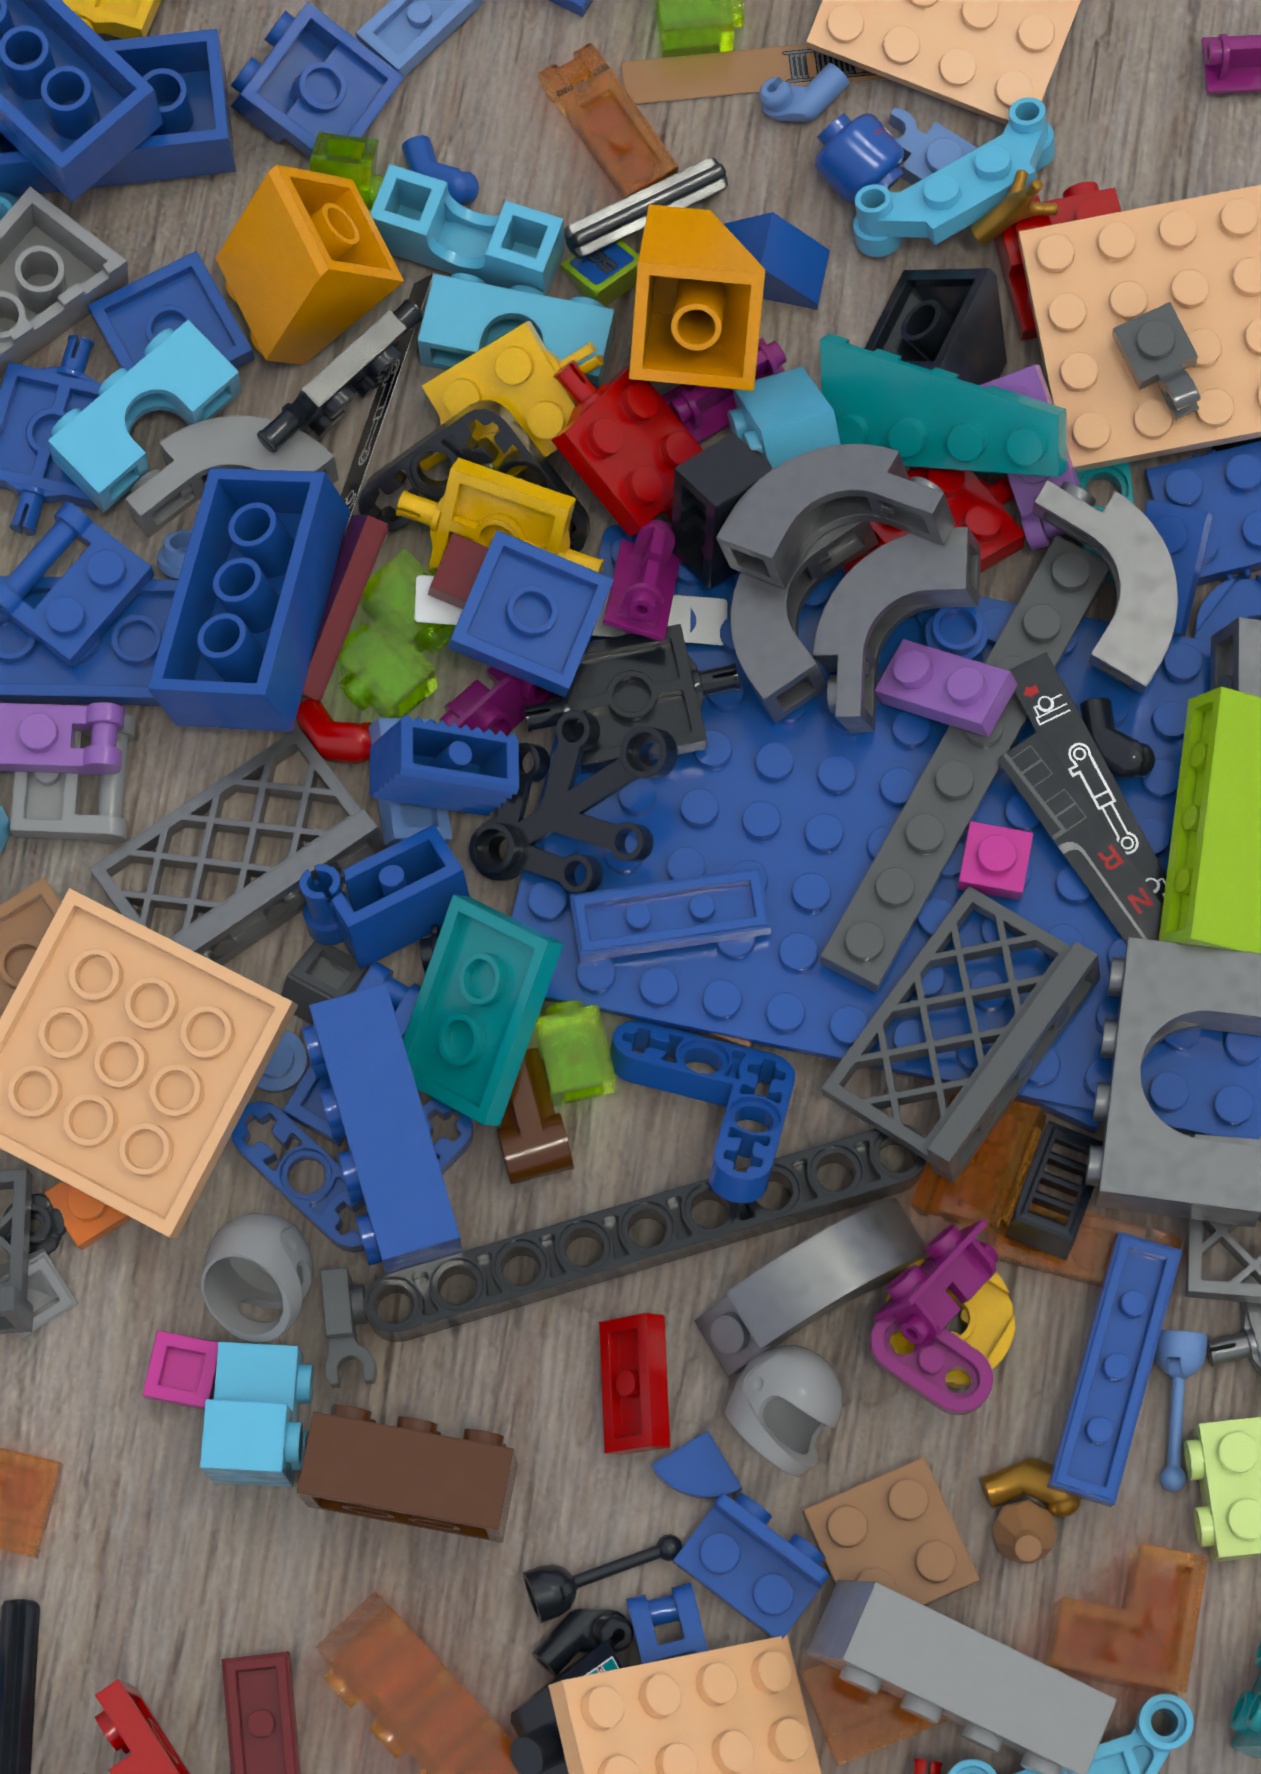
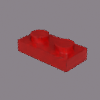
[599,1313,670,1455]

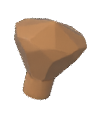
[992,1499,1058,1564]

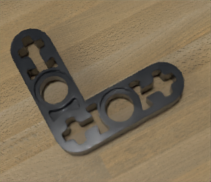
[358,400,590,552]

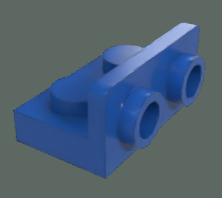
[673,1492,830,1640]

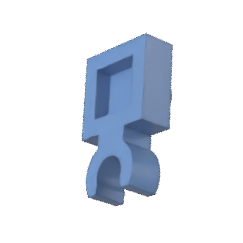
[889,108,977,185]

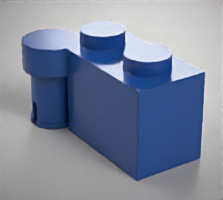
[299,825,470,969]

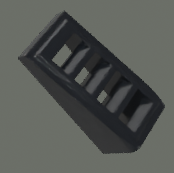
[1004,1121,1103,1261]

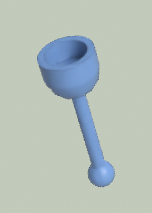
[1155,1330,1208,1492]

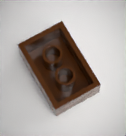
[297,1404,518,1543]

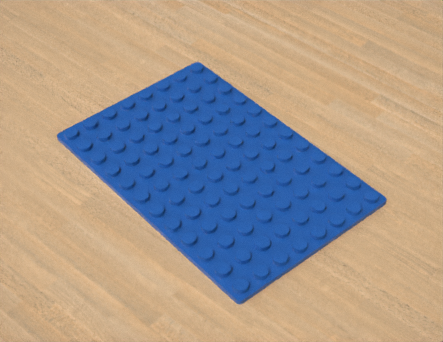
[512,525,1261,1139]

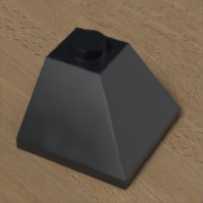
[864,268,1007,385]

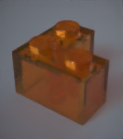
[1044,1543,1208,1697]

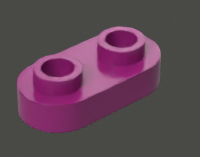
[869,1313,993,1415]

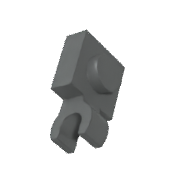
[1112,302,1201,420]
[321,1267,377,1388]

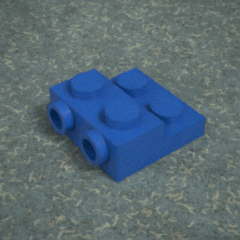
[230,2,404,175]

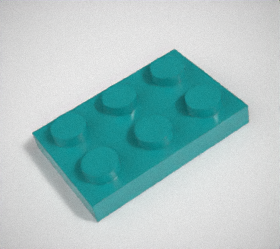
[403,895,564,1126]

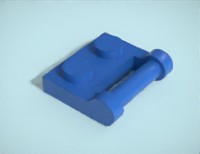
[0,501,154,668]

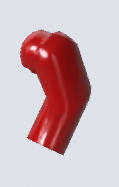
[296,699,372,764]

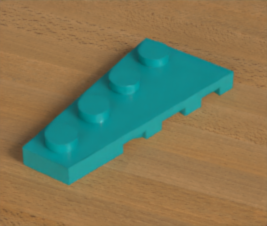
[820,333,1067,477]

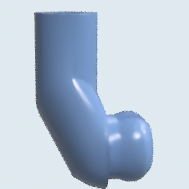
[759,63,850,122]

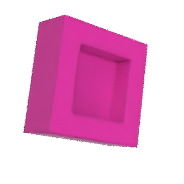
[957,821,1033,901]
[142,1330,218,1410]

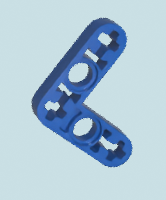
[608,1020,795,1203]
[231,1099,474,1253]

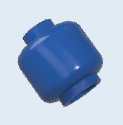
[815,113,904,204]

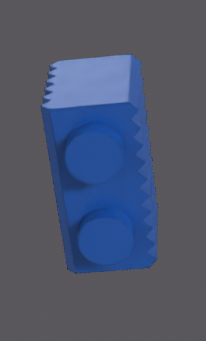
[370,714,519,816]

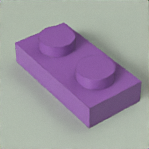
[874,639,1018,737]

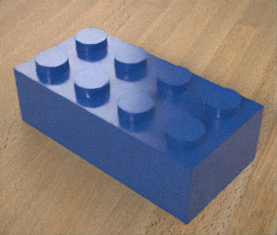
[0,0,163,202]
[0,29,236,197]
[148,468,350,732]
[301,983,462,1275]

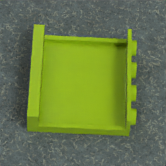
[1159,686,1261,954]

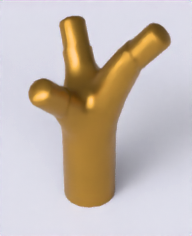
[971,170,1058,245]

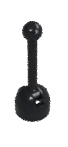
[523,1534,683,1623]

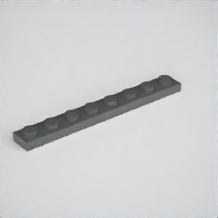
[820,536,1110,993]

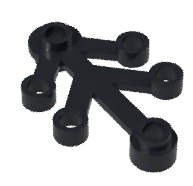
[469,710,678,893]

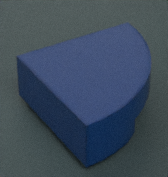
[651,1431,742,1499]

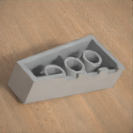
[0,187,129,377]
[806,1580,1117,1774]

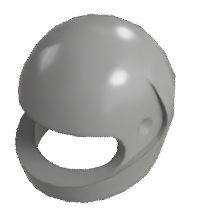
[201,1212,314,1343]
[725,1345,842,1477]

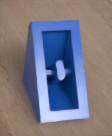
[724,212,830,310]

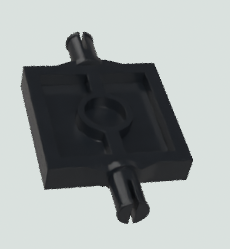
[257,299,423,453]
[523,624,740,774]

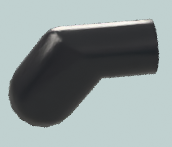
[1080,698,1155,779]
[532,1608,634,1676]

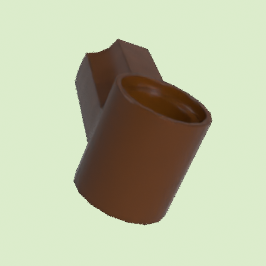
[497,1048,574,1185]

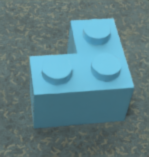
[728,366,841,469]
[200,1342,314,1487]

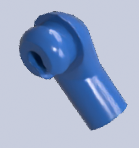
[402,135,479,205]

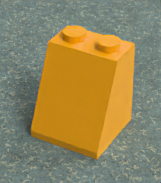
[215,164,405,365]
[629,204,765,391]

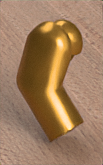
[979,1458,1081,1518]

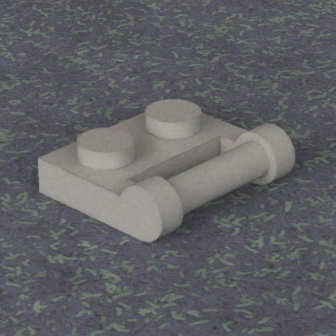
[10,714,136,844]

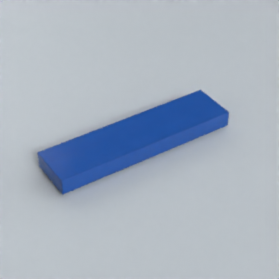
[1047,1231,1183,1507]

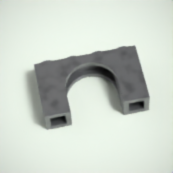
[1085,937,1261,1227]

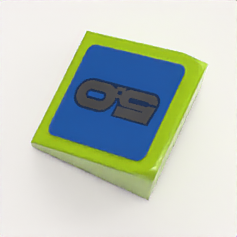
[560,241,639,306]

